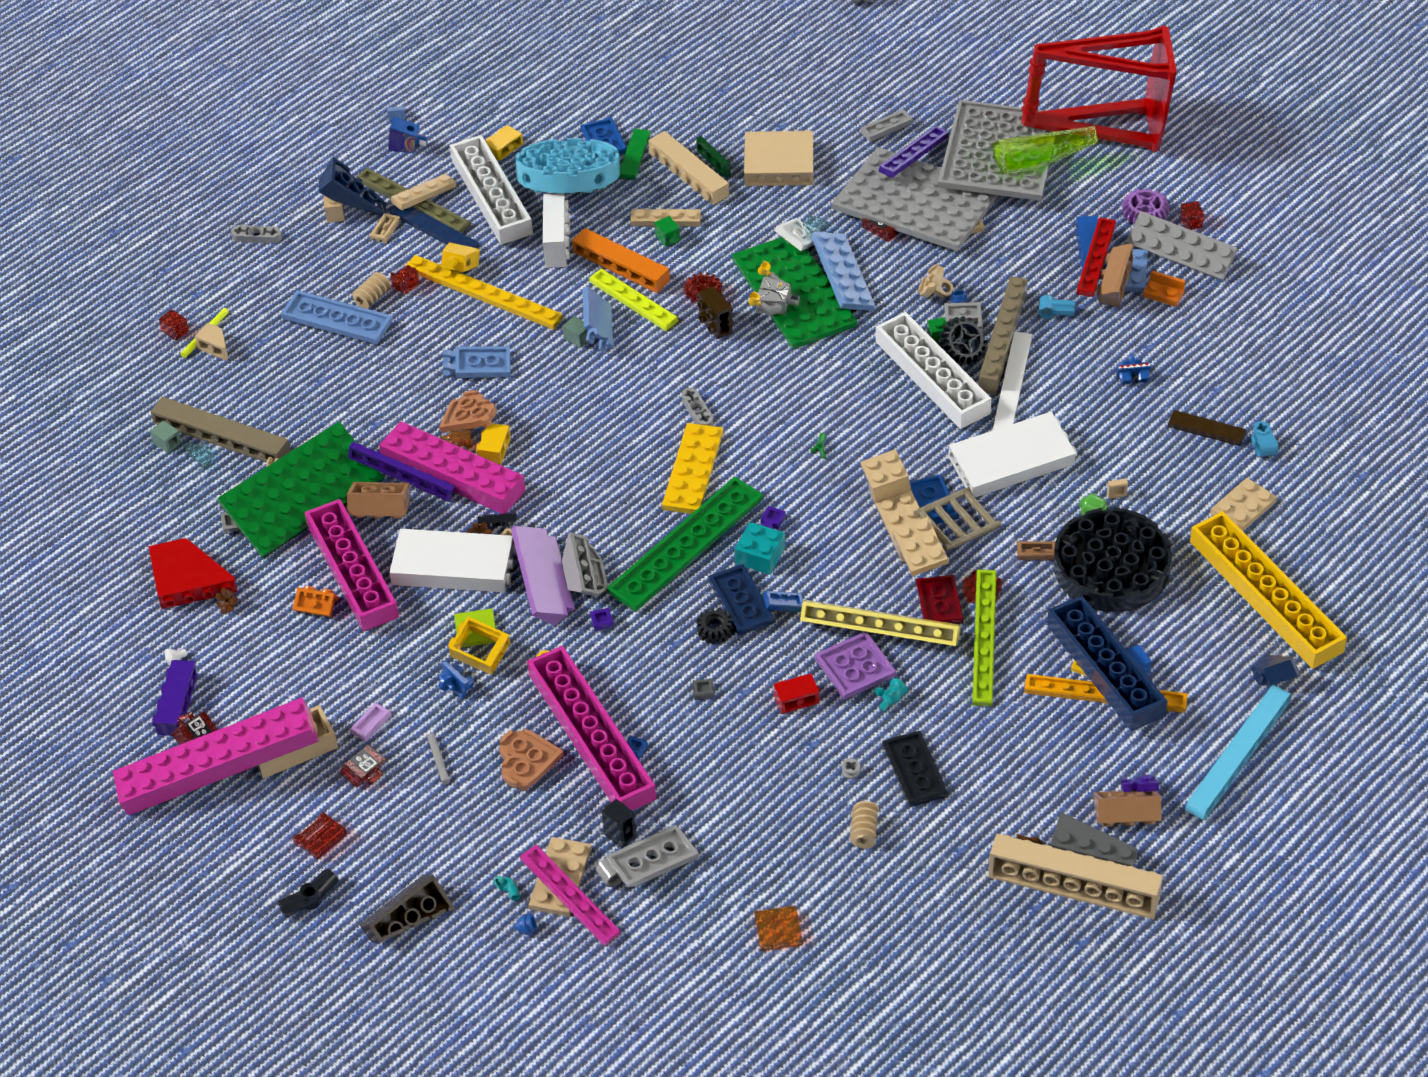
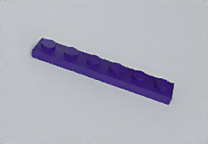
[879,126,949,178]
[348,441,455,502]

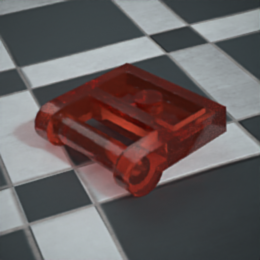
[292,812,348,860]

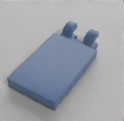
[582,286,614,353]
[443,346,510,378]

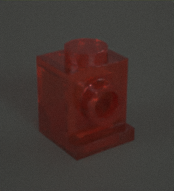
[390,265,420,295]

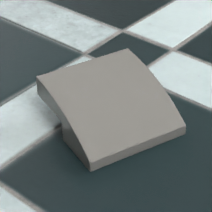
[944,302,982,333]

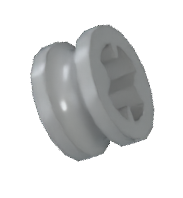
[842,758,860,779]

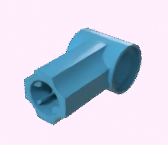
[1039,295,1075,319]

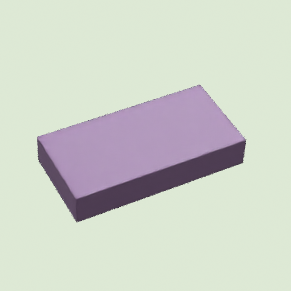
[350,703,392,742]

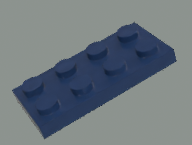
[708,563,775,636]

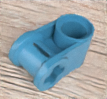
[1251,421,1279,457]

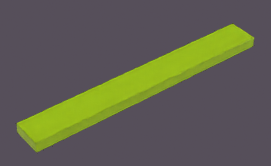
[972,570,996,706]

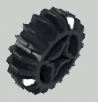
[938,316,988,366]

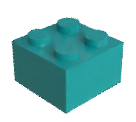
[734,522,785,575]

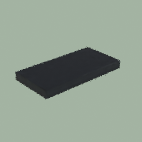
[882,730,948,808]

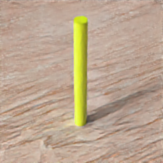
[180,308,229,358]

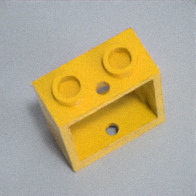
[448,616,511,675]

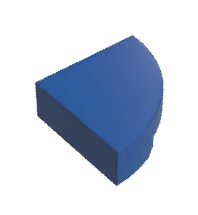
[627,735,648,760]

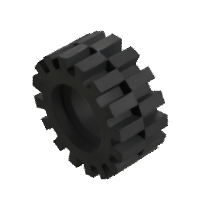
[697,607,733,645]

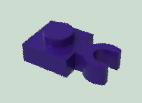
[761,506,786,529]
[1121,775,1159,792]

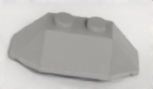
[562,532,608,596]

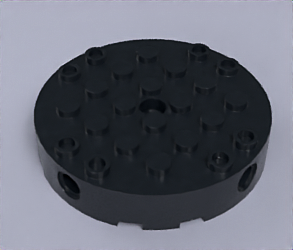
[1053,508,1172,612]

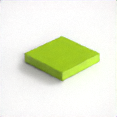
[454,608,496,648]

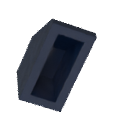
[1250,655,1301,686]

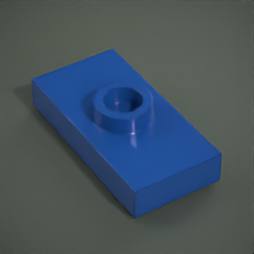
[763,591,803,612]

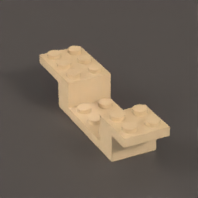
[860,449,949,576]

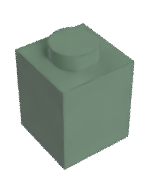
[563,316,588,348]
[150,420,181,453]

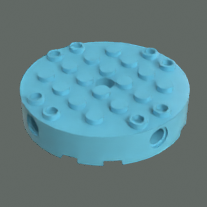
[515,138,620,193]

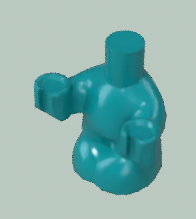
[874,678,909,712]

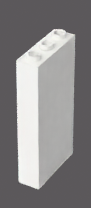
[948,411,1077,497]
[390,529,517,592]

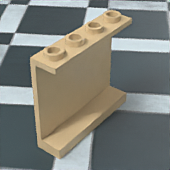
[744,131,813,186]

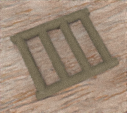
[913,487,1001,551]

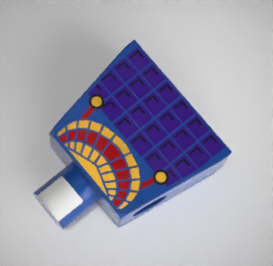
[388,116,428,154]

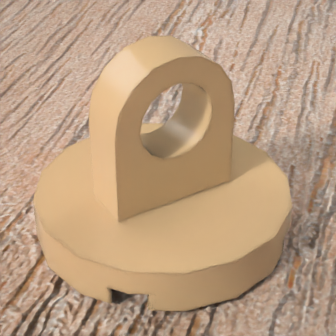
[918,264,954,298]

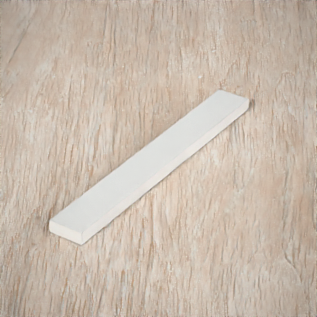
[992,332,1032,431]

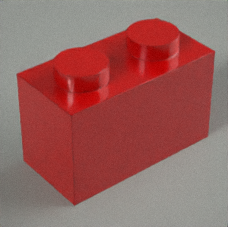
[773,673,820,714]

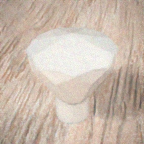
[164,648,187,666]

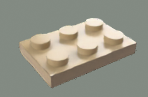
[1210,478,1277,531]

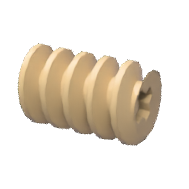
[353,272,391,309]
[849,801,879,849]

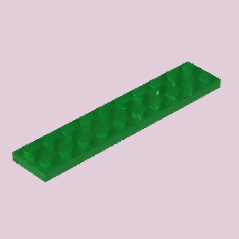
[607,476,763,612]

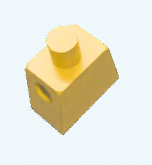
[441,242,480,272]

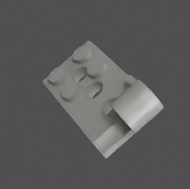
[596,825,699,887]

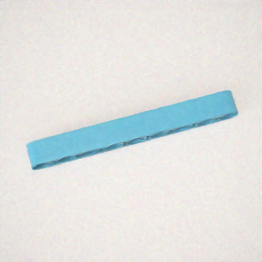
[1185,685,1292,820]

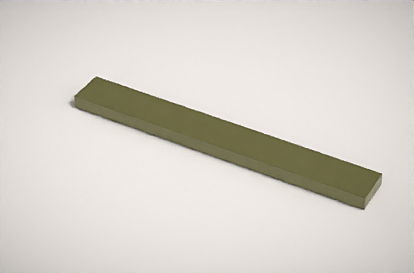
[356,168,471,233]

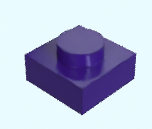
[590,608,614,631]

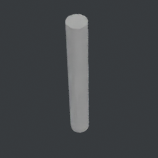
[427,733,450,785]

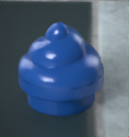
[514,914,537,935]

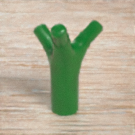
[810,433,827,459]

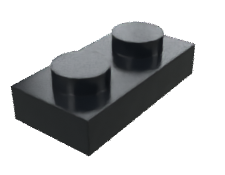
[478,512,517,527]

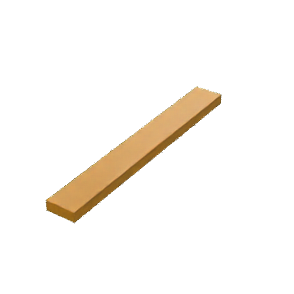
[1024,674,1188,713]

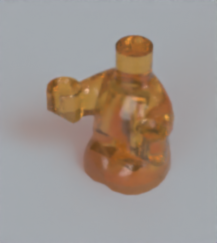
[440,429,471,448]

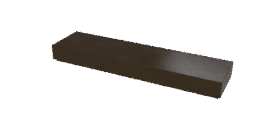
[1168,410,1246,446]

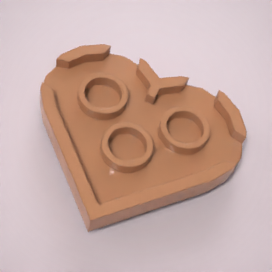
[439,390,497,433]
[499,729,564,791]

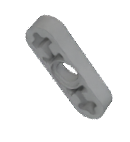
[231,225,282,244]
[681,388,713,426]

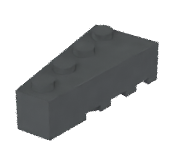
[1050,812,1138,867]

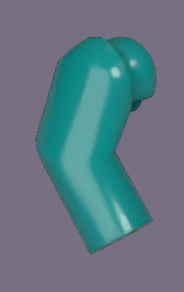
[493,876,521,901]

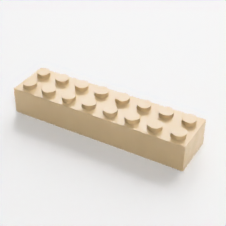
[989,834,1163,920]

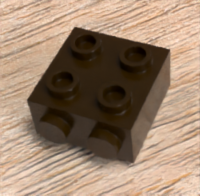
[697,286,734,340]

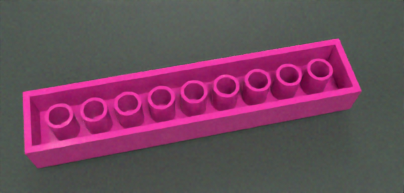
[527,646,656,811]
[113,697,319,815]

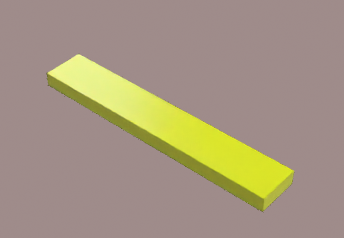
[589,268,678,331]

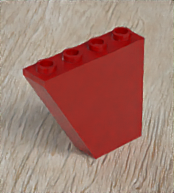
[148,538,238,609]

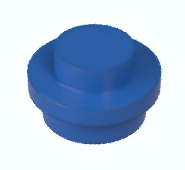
[950,290,968,303]

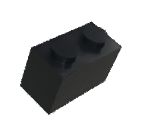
[602,799,636,848]

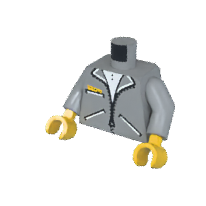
[748,261,800,316]

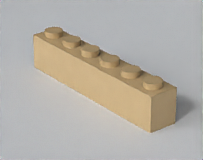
[649,131,729,205]

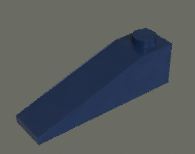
[318,157,386,216]

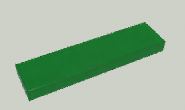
[619,129,651,180]

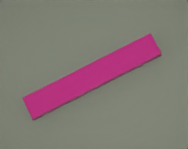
[520,844,621,946]

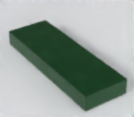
[696,136,730,178]

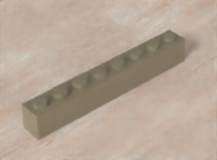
[979,276,1028,395]
[150,397,291,462]

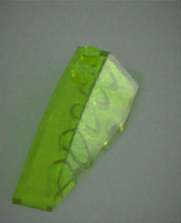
[992,126,1098,175]

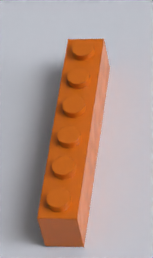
[572,228,670,293]

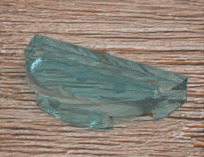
[803,216,828,236]
[183,442,212,470]

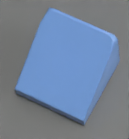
[387,106,405,120]

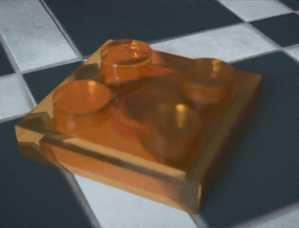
[754,905,803,951]

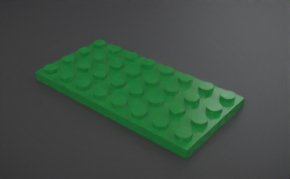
[732,237,857,349]
[217,421,384,558]

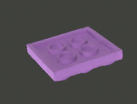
[815,631,896,700]

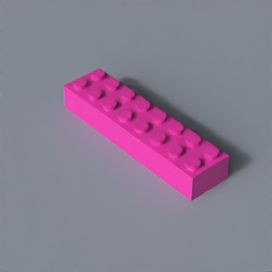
[379,421,526,513]
[305,499,399,632]

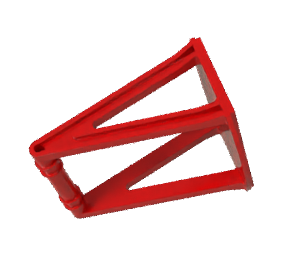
[1021,25,1177,152]

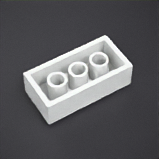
[543,193,570,268]

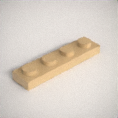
[391,174,456,210]
[631,209,701,226]

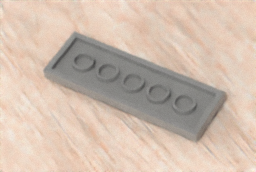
[1126,211,1238,281]

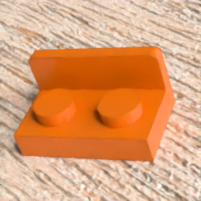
[1143,271,1185,307]
[292,586,339,617]

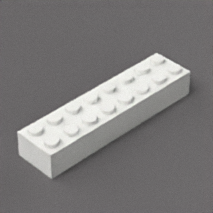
[450,135,533,245]
[876,312,991,429]

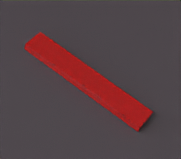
[1076,218,1116,297]

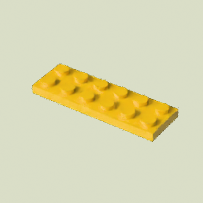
[662,423,723,514]

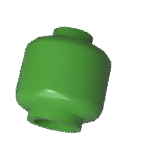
[1079,493,1109,515]

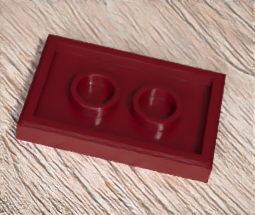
[915,575,964,624]

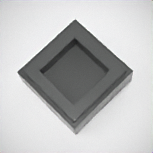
[692,679,714,700]

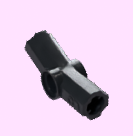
[277,869,339,918]

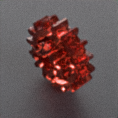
[684,272,722,303]

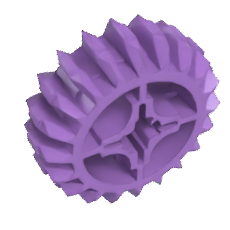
[1122,188,1169,226]

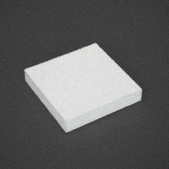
[775,218,814,251]

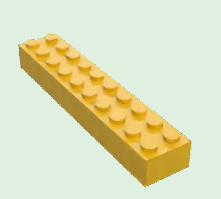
[1190,511,1347,669]

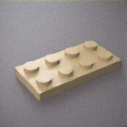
[529,837,592,917]

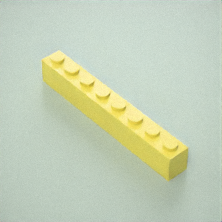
[800,600,961,646]

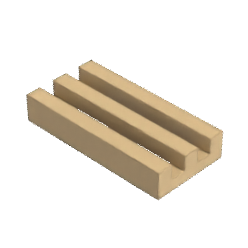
[369,213,401,244]

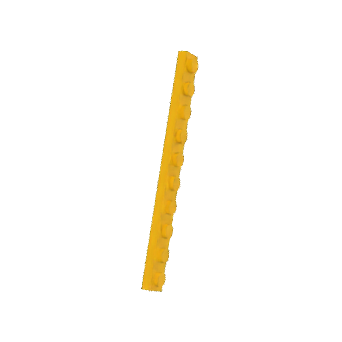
[405,255,563,330]

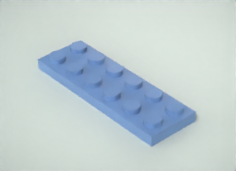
[811,231,875,311]
[281,290,393,344]

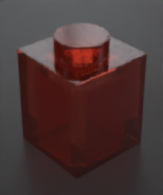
[1180,201,1204,230]
[159,309,189,341]

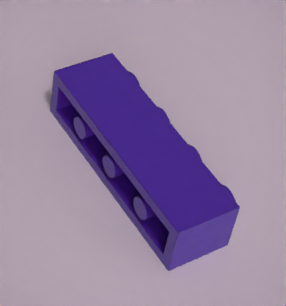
[152,660,198,736]

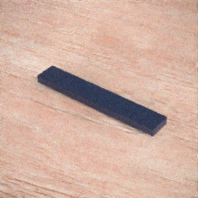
[389,205,478,248]

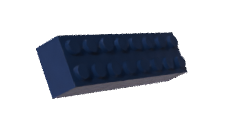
[1047,596,1167,731]

